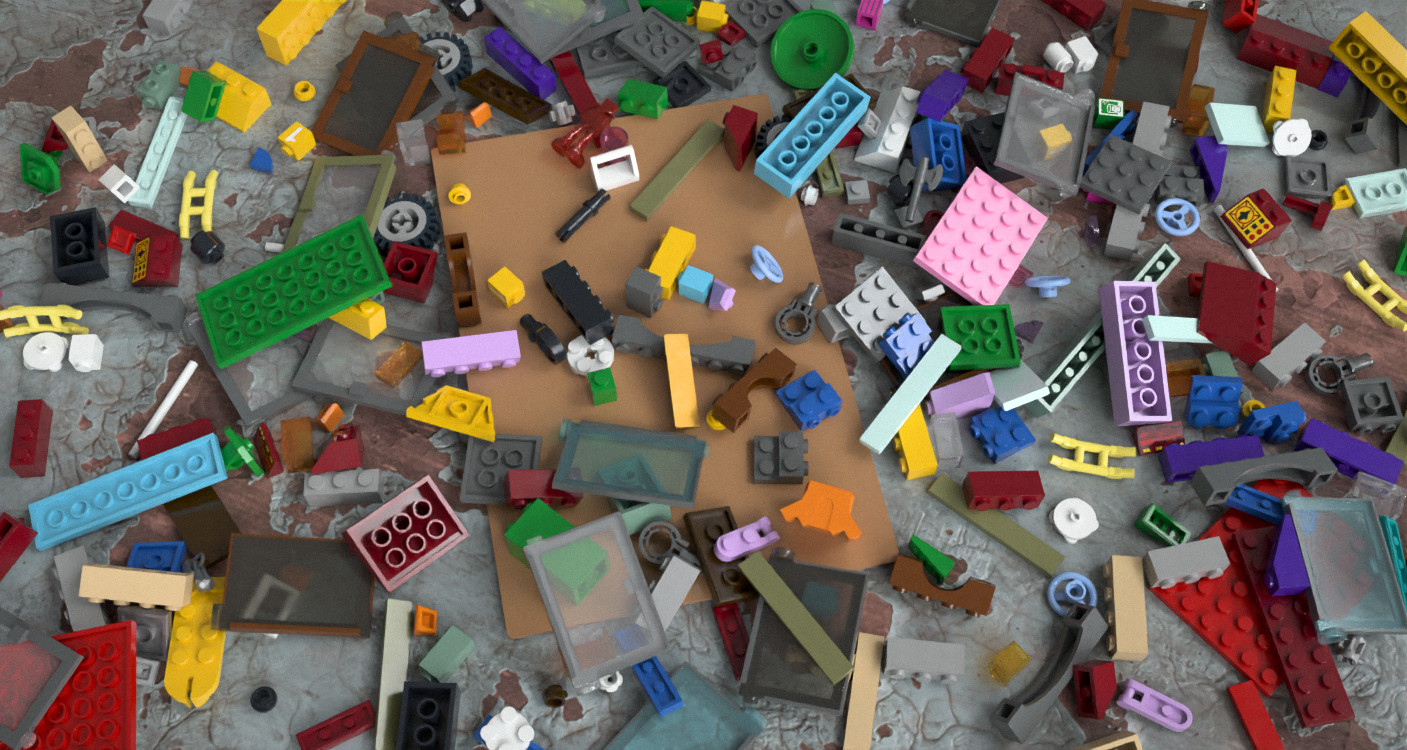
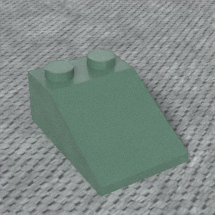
[597,456,672,535]

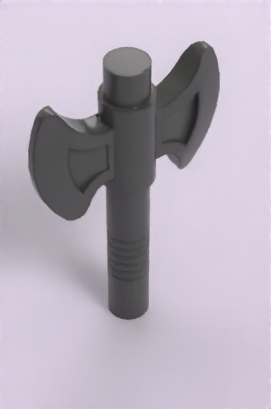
[900,157,943,223]

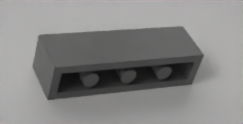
[832,213,927,269]

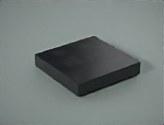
[652,60,711,108]

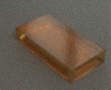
[375,341,423,389]

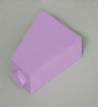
[925,372,995,423]

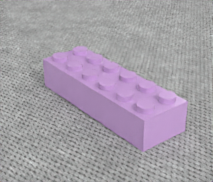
[1099,281,1172,426]

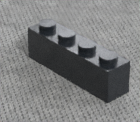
[542,260,614,345]

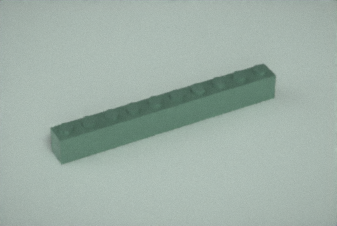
[1023,243,1181,418]

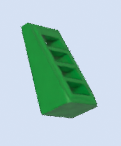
[1134,503,1192,547]
[908,535,955,585]

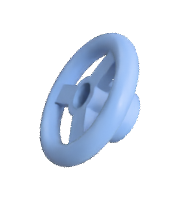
[1155,198,1200,236]
[750,245,783,283]
[1024,276,1071,297]
[1047,572,1098,617]

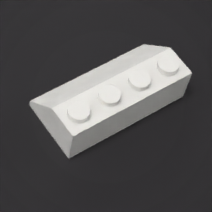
[854,86,920,173]

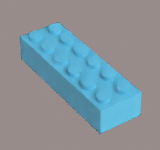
[754,73,871,199]

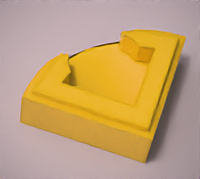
[1330,185,1355,210]

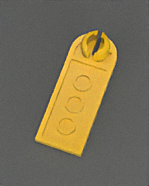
[164,577,226,708]

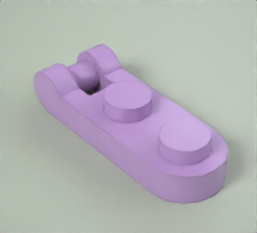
[714,517,780,562]
[1116,679,1193,732]

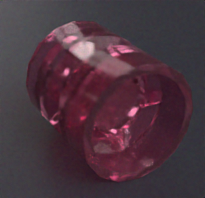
[600,127,629,166]

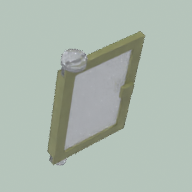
[282,150,397,252]

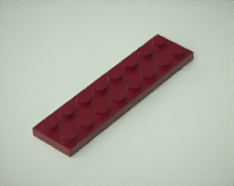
[1231,525,1355,729]

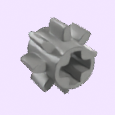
[548,100,576,126]
[1333,634,1370,666]

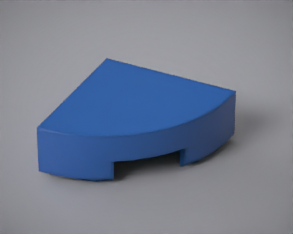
[250,147,274,174]

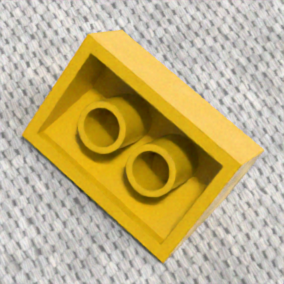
[207,61,272,133]

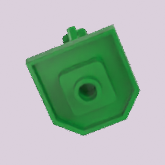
[19,142,63,195]
[215,425,264,484]

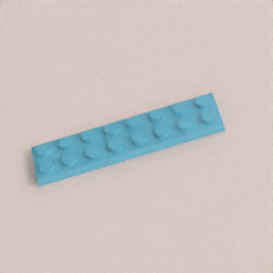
[28,433,228,551]

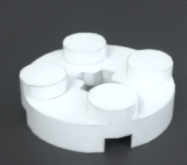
[567,335,614,378]

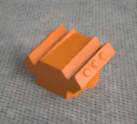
[780,480,862,540]

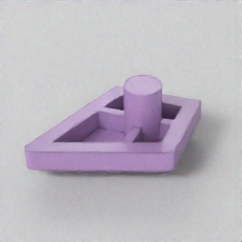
[709,278,736,311]

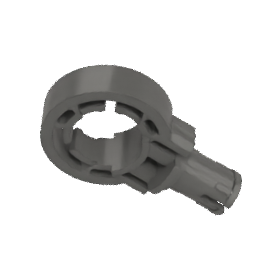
[775,282,822,345]
[1305,353,1373,396]
[639,521,702,576]

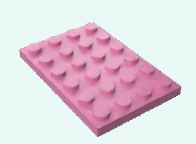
[913,166,1048,306]

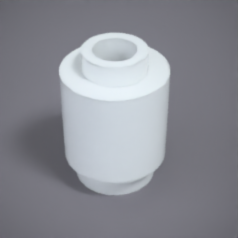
[1043,42,1074,73]

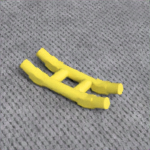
[179,170,218,239]
[1341,259,1407,332]
[0,305,89,338]
[1047,433,1136,479]

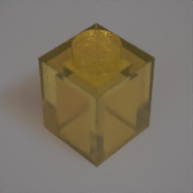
[988,640,1032,686]

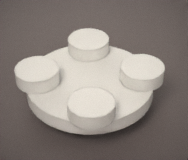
[1272,118,1311,157]
[23,332,69,372]
[1049,498,1099,544]
[480,707,535,750]

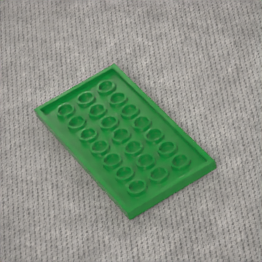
[195,214,392,370]

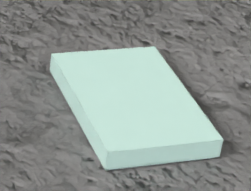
[1205,103,1270,147]
[1342,168,1407,219]
[989,360,1050,411]

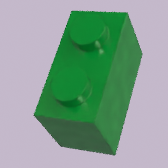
[181,71,226,122]
[617,79,668,119]

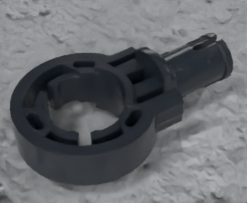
[520,314,567,365]

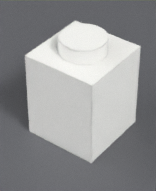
[1065,36,1098,74]
[99,164,140,203]
[68,334,104,372]

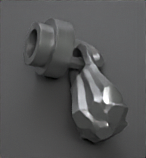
[181,552,215,593]

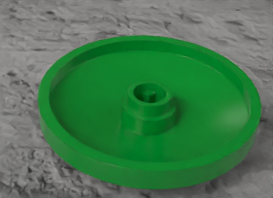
[771,9,855,91]

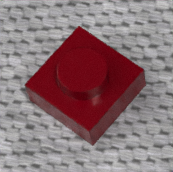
[716,21,745,47]
[699,39,723,65]

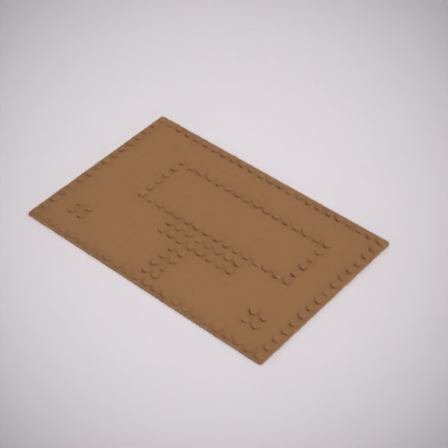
[431,94,899,639]

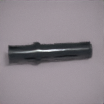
[555,188,611,243]

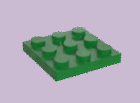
[940,304,1021,370]

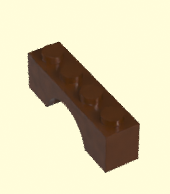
[444,232,482,327]
[712,348,797,433]
[889,553,996,618]

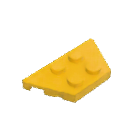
[406,385,495,442]

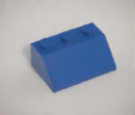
[910,118,966,192]

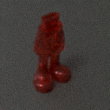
[551,98,619,169]

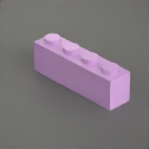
[422,330,521,377]

